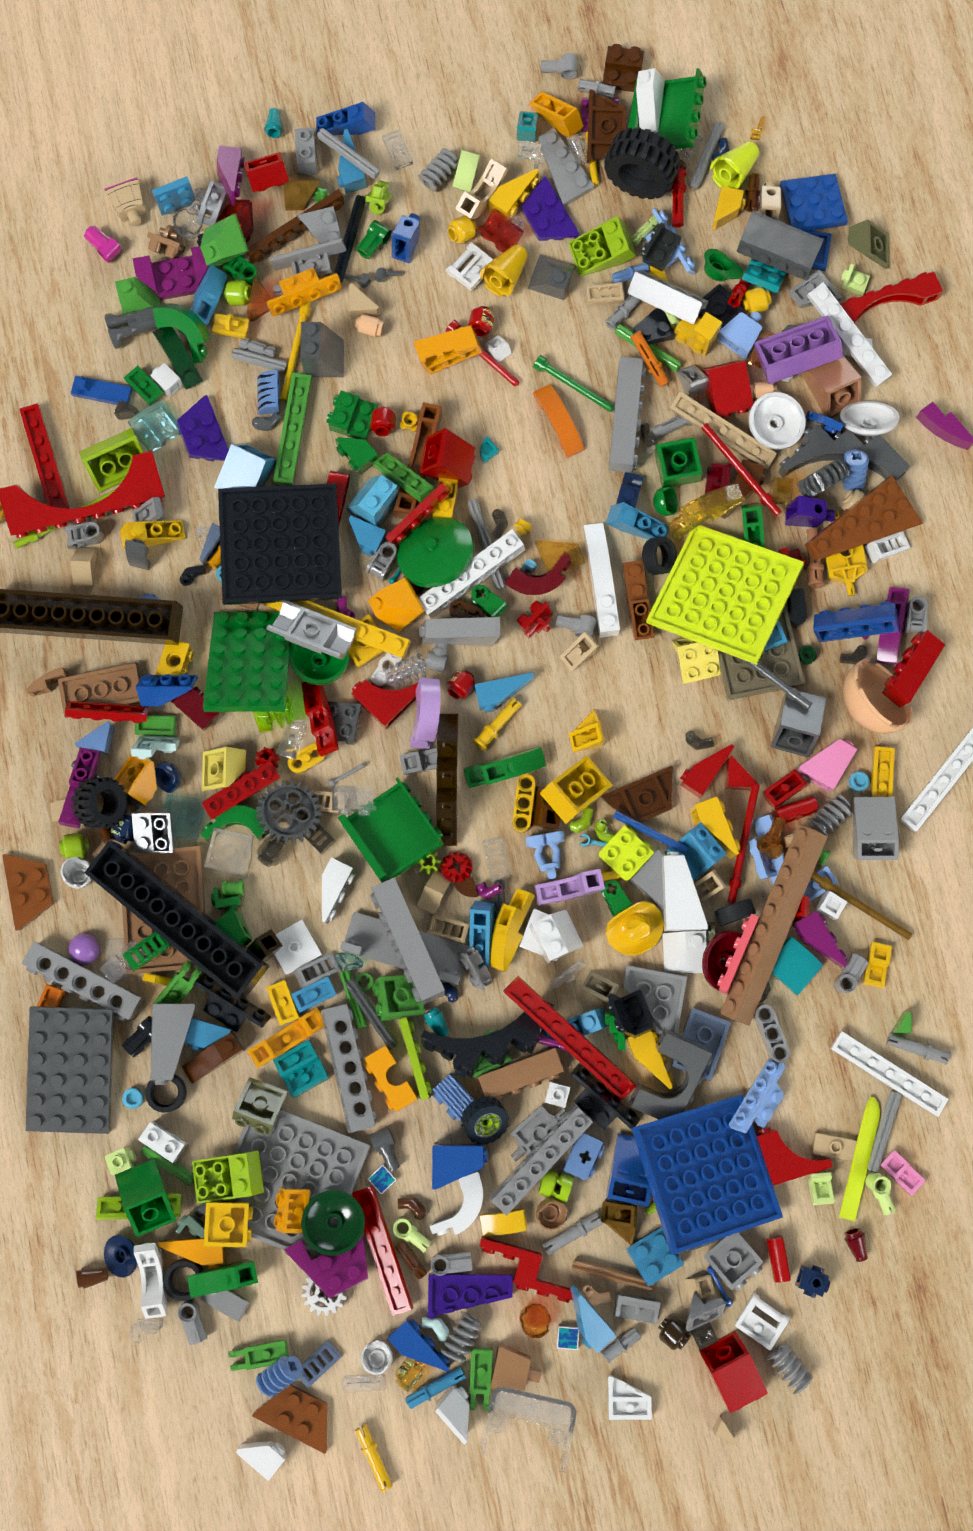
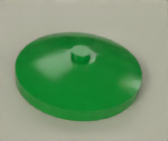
[397,517,474,588]

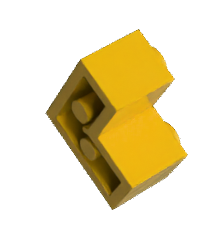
[674,312,722,356]

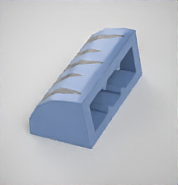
[257,370,280,415]

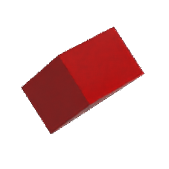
[725,756,759,791]

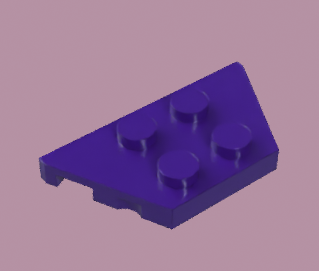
[521,176,580,241]
[176,395,229,461]

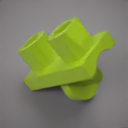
[365,180,392,215]

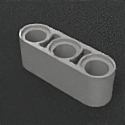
[754,1005,790,1063]

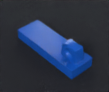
[71,376,132,407]

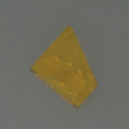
[535,540,585,572]

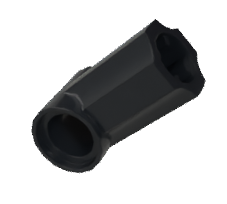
[122,1015,152,1058]

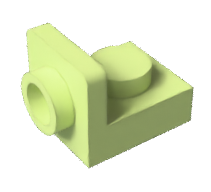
[840,264,870,296]

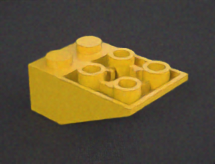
[689,797,740,859]

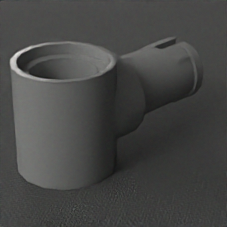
[369,1127,400,1172]

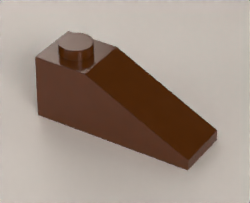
[721,459,766,519]
[182,1033,245,1084]

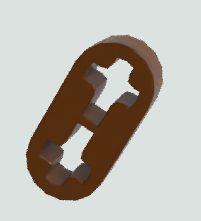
[449,600,485,618]

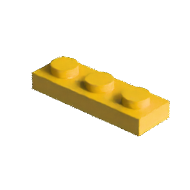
[871,746,895,797]

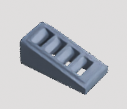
[199,523,220,567]
[300,1340,342,1388]

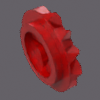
[441,851,473,883]

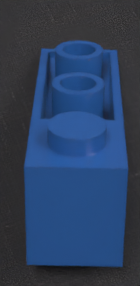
[316,102,375,135]
[136,674,199,706]
[388,1317,450,1372]

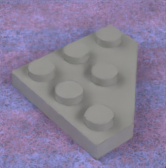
[623,966,687,1035]

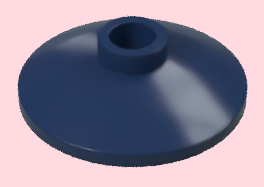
[104,1235,138,1278]

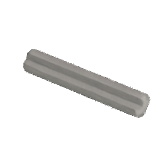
[232,348,287,373]

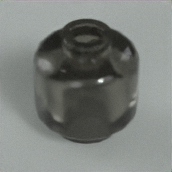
[257,837,287,867]

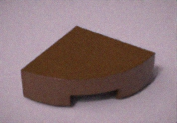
[453,877,478,898]

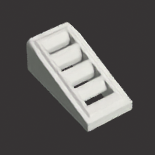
[865,531,911,563]

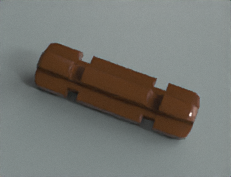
[395,1240,427,1279]

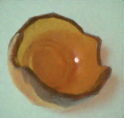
[519,1303,551,1338]

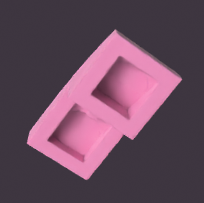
[880,1150,926,1197]

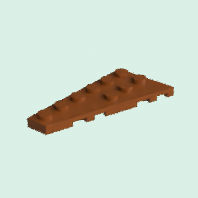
[805,476,923,561]

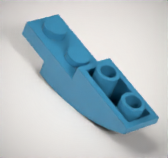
[178,266,227,336]

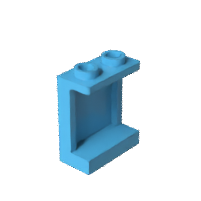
[664,822,727,881]

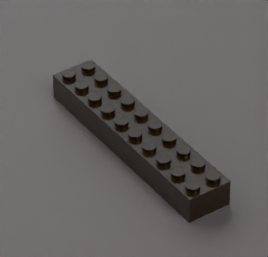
[0,589,183,645]

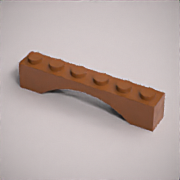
[394,402,442,519]

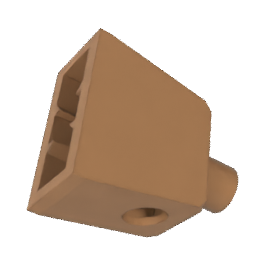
[490,1343,542,1391]

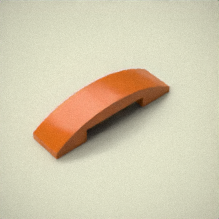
[533,384,585,458]

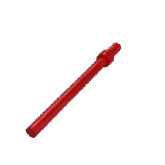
[701,423,782,517]
[727,783,760,903]

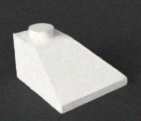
[662,931,707,974]
[435,1384,469,1445]

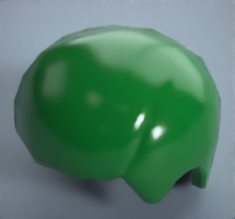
[653,487,678,516]

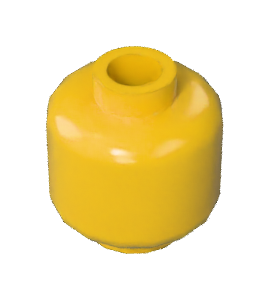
[448,215,476,244]
[742,287,771,314]

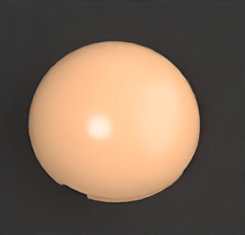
[843,659,913,734]

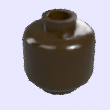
[658,1317,691,1350]

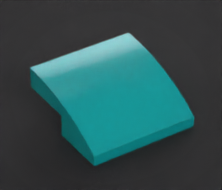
[771,936,823,996]
[273,1040,330,1099]

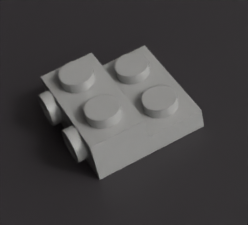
[703,1233,763,1291]

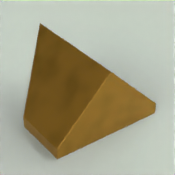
[283,174,321,211]
[601,1201,637,1245]

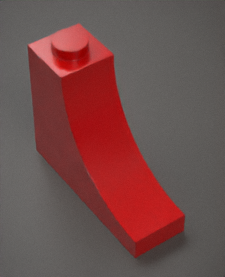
[351,680,418,729]
[756,1127,833,1186]

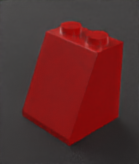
[700,361,753,418]
[420,428,476,488]
[698,1330,768,1414]

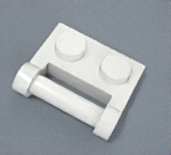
[445,243,493,291]
[734,1292,790,1351]

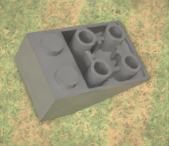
[853,797,899,860]

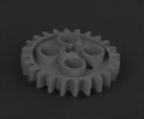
[256,780,322,845]

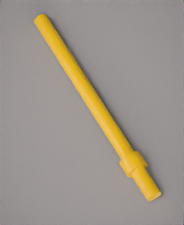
[280,302,311,401]

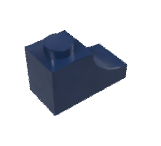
[616,472,644,508]

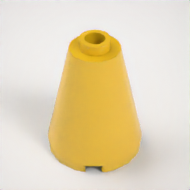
[480,245,528,297]

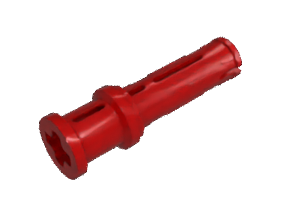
[670,168,687,228]

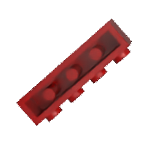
[882,630,945,708]

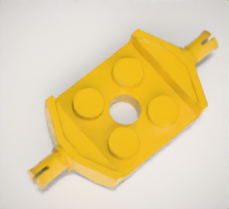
[825,511,868,597]

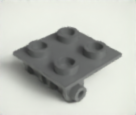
[328,701,362,745]

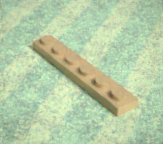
[669,391,777,471]

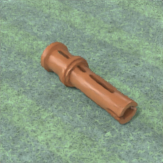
[806,528,826,588]

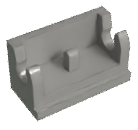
[614,1292,660,1324]

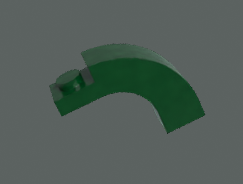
[152,327,203,390]

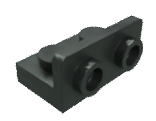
[641,222,682,272]

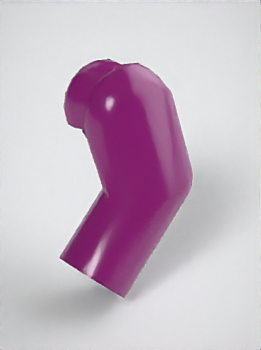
[476,882,503,899]

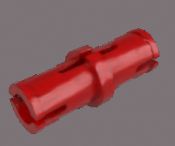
[728,276,752,308]

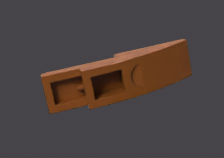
[622,560,654,641]

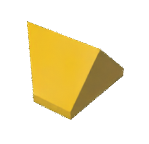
[568,709,605,752]

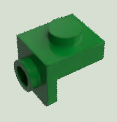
[211,888,243,912]

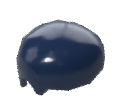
[155,761,182,793]

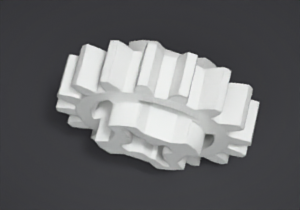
[301,1276,347,1316]

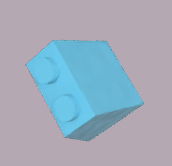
[346,475,398,528]

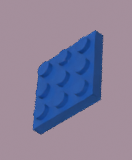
[779,173,848,231]

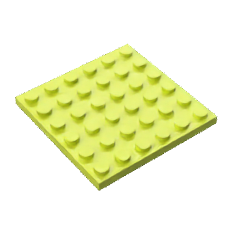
[646,523,804,665]

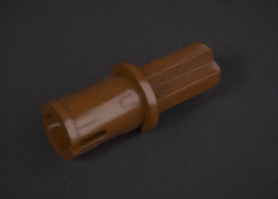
[745,173,760,212]

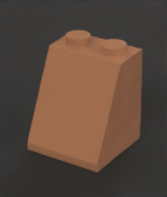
[804,356,861,418]

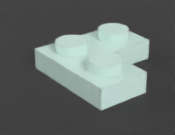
[131,736,180,759]

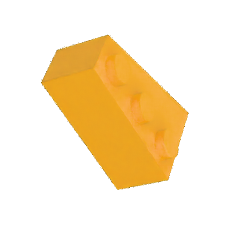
[413,325,482,375]

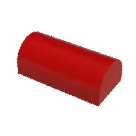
[763,769,808,809]
[774,796,819,826]
[766,1235,791,1283]

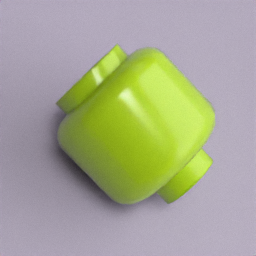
[223,280,253,306]
[59,832,90,859]

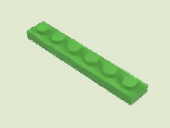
[273,372,312,485]

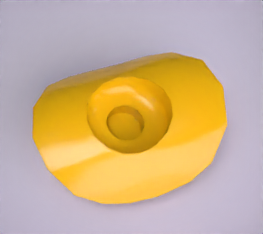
[605,901,664,956]

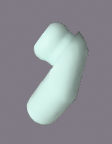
[421,1317,449,1342]

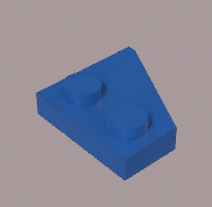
[805,411,844,435]

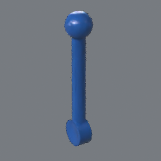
[707,1265,732,1307]

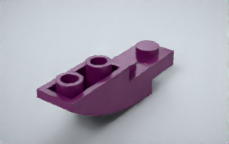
[877,587,910,664]
[58,747,100,829]

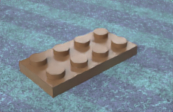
[58,663,140,718]

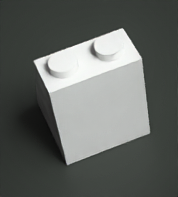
[530,910,584,964]

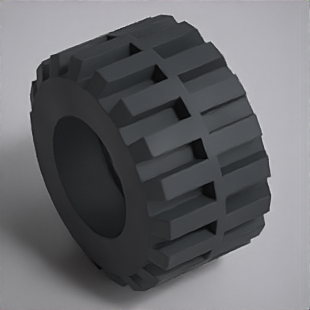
[71,777,129,828]

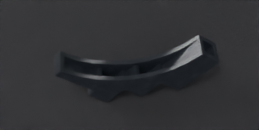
[420,1002,554,1078]

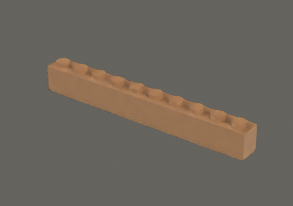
[720,824,827,1026]

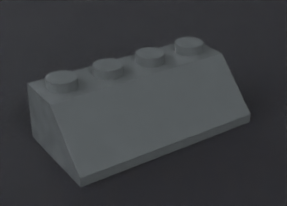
[737,211,824,280]

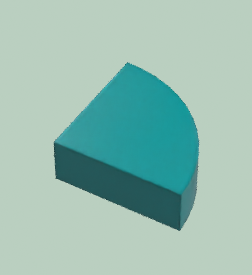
[480,436,499,464]

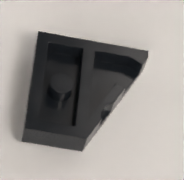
[632,308,675,345]

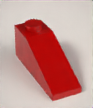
[680,744,735,798]

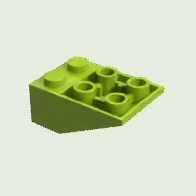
[568,216,637,277]
[192,1150,264,1203]

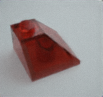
[217,199,254,243]

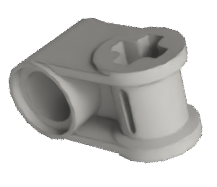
[64,522,105,549]
[366,542,397,582]
[903,596,928,634]

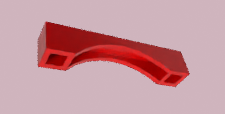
[840,271,943,324]

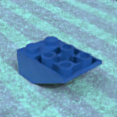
[606,1134,651,1207]

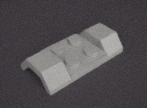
[267,601,357,659]

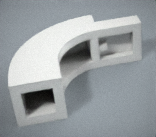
[430,1171,483,1236]
[134,1243,167,1319]

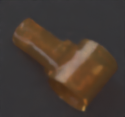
[756,817,786,859]

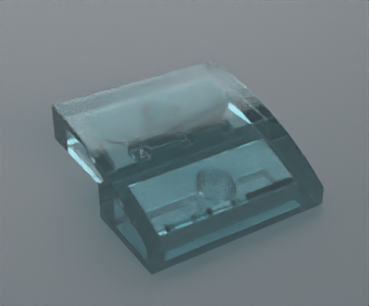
[128,400,180,451]
[164,794,205,840]

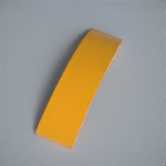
[247,1007,324,1069]

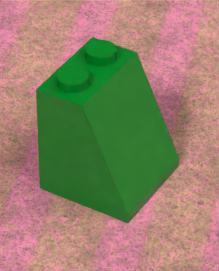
[115,1159,177,1237]

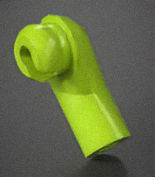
[595,819,615,842]

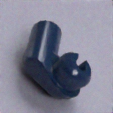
[712,138,730,160]
[442,982,459,1003]

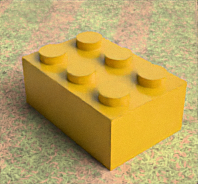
[540,755,613,824]

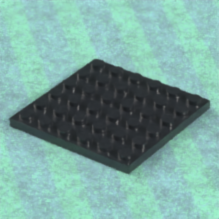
[218,483,342,605]

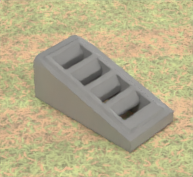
[294,952,341,989]

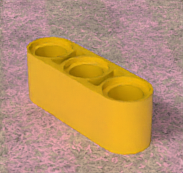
[512,774,535,834]

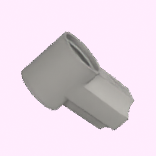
[834,953,869,994]
[430,1251,472,1276]
[177,1299,208,1345]

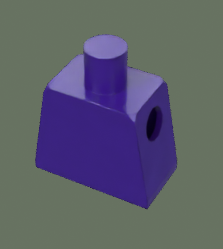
[785,495,835,528]

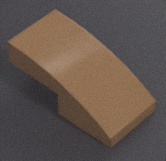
[27,667,69,697]

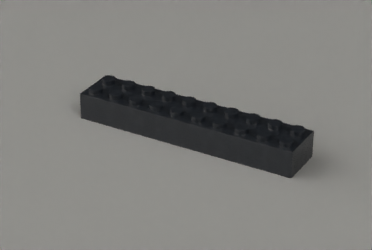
[84,840,270,999]

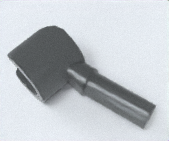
[375,267,402,282]
[344,273,371,288]

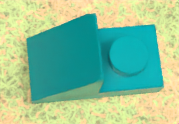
[517,111,538,142]

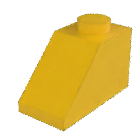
[712,186,746,230]

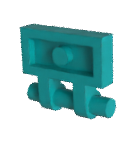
[742,259,786,293]

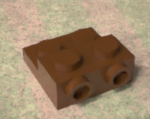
[602,44,644,92]

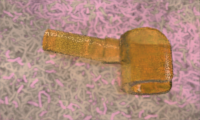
[750,116,765,140]

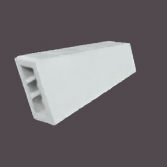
[662,852,708,931]

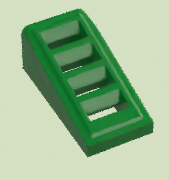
[122,932,170,972]

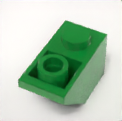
[335,437,378,474]

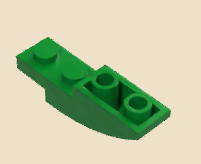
[463,746,547,788]

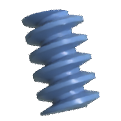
[841,449,869,491]
[256,1355,303,1397]

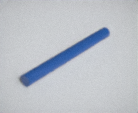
[613,811,688,854]

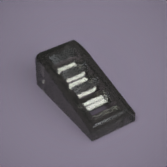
[300,815,336,855]

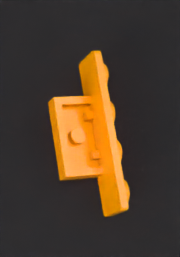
[267,267,342,317]

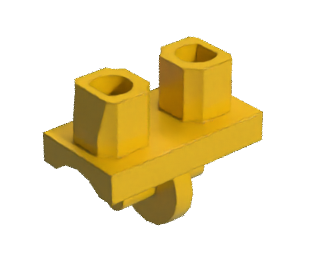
[212,313,250,339]

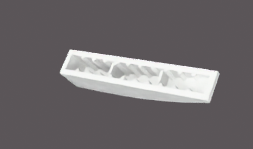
[584,523,620,638]

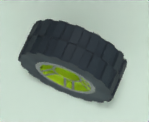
[461,1096,509,1145]

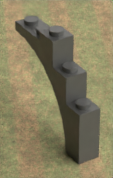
[778,424,910,481]

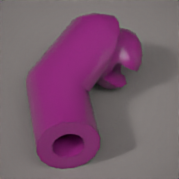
[337,596,356,619]

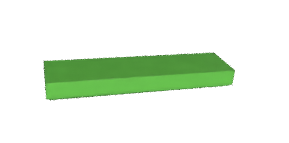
[373,452,435,502]

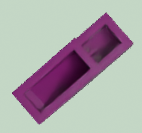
[916,401,973,450]

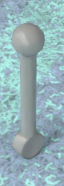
[328,762,366,787]

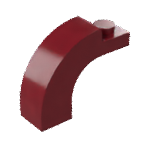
[505,551,571,595]

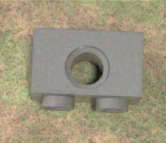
[295,128,318,175]

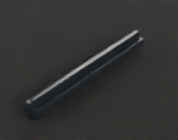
[334,195,366,283]

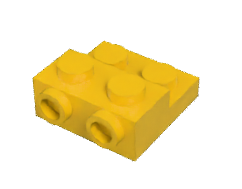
[203,1201,253,1247]

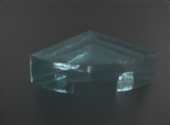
[336,952,364,971]

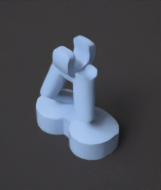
[525,831,565,879]

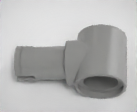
[541,53,578,79]
[556,615,597,637]
[425,643,448,673]

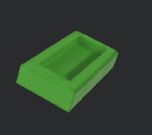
[134,715,177,737]

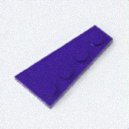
[428,1273,513,1318]

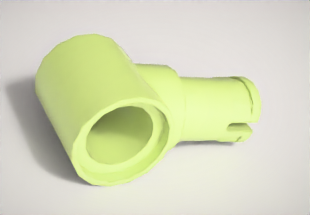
[865,1172,896,1215]
[393,1217,432,1253]

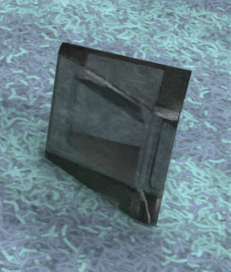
[114,401,141,420]

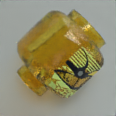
[395,1359,426,1392]

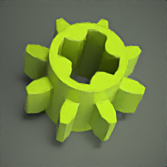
[416,853,441,875]

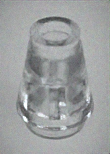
[567,134,587,165]

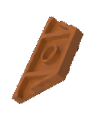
[2,854,54,931]
[252,1384,328,1454]

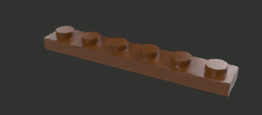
[246,189,345,264]

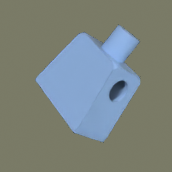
[717,311,762,360]

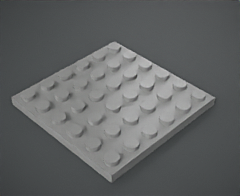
[214,1109,371,1260]

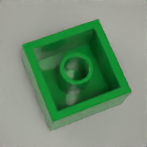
[654,437,703,487]

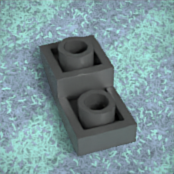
[125,539,151,570]

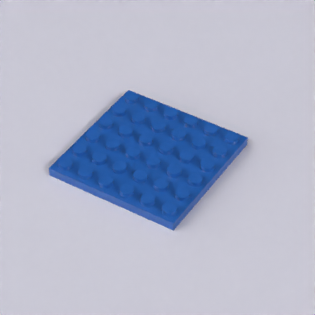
[631,1095,783,1255]

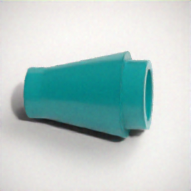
[264,108,283,138]
[424,1007,450,1036]

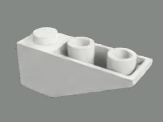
[322,857,355,924]

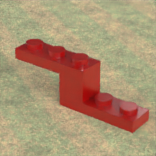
[479,1236,573,1303]

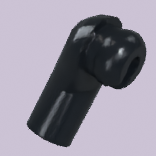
[180,565,206,586]

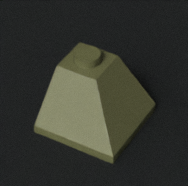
[848,220,889,269]

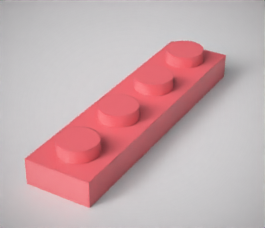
[717,914,759,995]

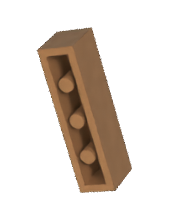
[478,1048,564,1101]

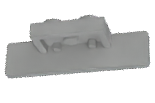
[270,239,347,277]

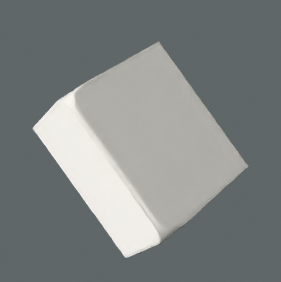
[483,335,511,362]

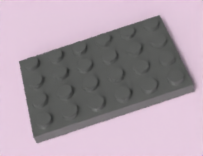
[25,1006,114,1134]

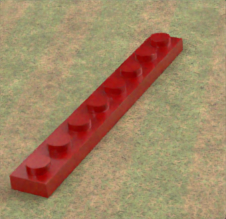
[504,976,636,1100]

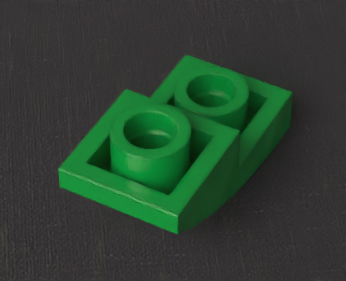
[605,1010,626,1050]

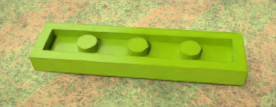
[399,1017,432,1100]
[96,1194,182,1221]

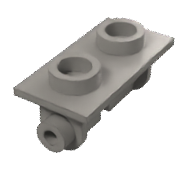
[458,947,492,990]

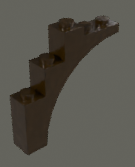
[436,714,458,846]

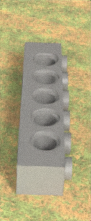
[21,942,145,1022]
[320,1004,377,1133]
[489,1104,593,1216]

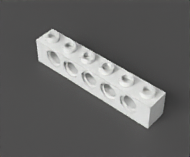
[419,529,525,619]

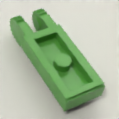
[153,960,202,1004]
[228,1339,289,1371]
[469,1348,493,1411]

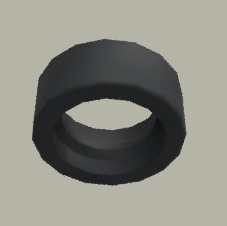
[642,537,677,575]
[715,898,756,926]
[145,1074,187,1113]
[163,1258,204,1301]

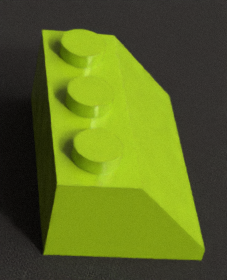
[79,428,144,493]

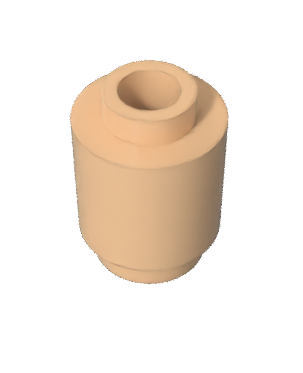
[355,314,384,337]
[750,381,777,402]

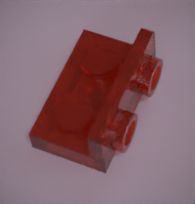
[477,209,524,252]

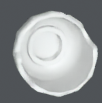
[60,857,92,889]
[361,1340,393,1375]

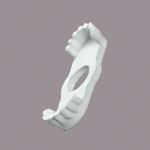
[371,653,402,688]

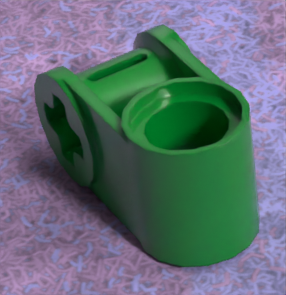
[223,256,260,288]
[471,585,508,617]
[601,880,632,917]

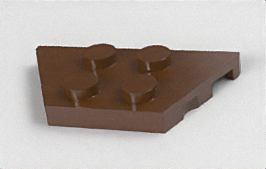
[587,89,626,163]
[601,766,673,823]

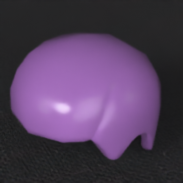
[68,932,100,965]

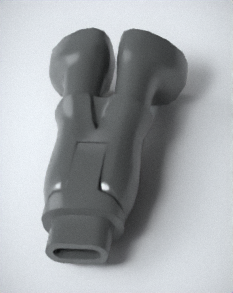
[105,307,158,349]

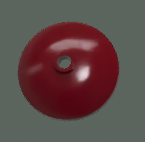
[702,931,742,991]

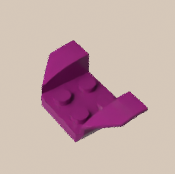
[132,246,209,300]

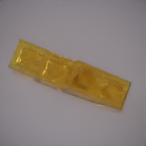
[668,484,745,540]

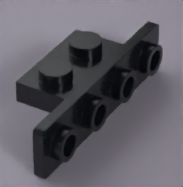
[194,973,271,1032]
[570,1064,640,1130]

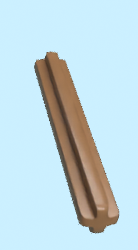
[572,1259,654,1291]

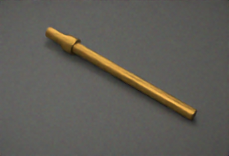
[811,871,912,940]

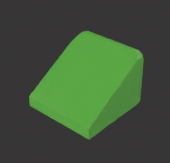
[892,1012,912,1033]

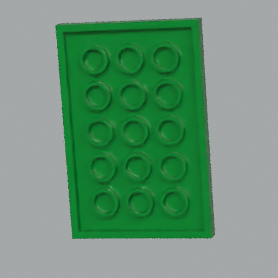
[203,612,291,712]

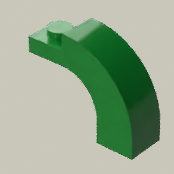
[152,303,210,363]
[201,805,270,842]

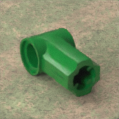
[356,220,392,260]

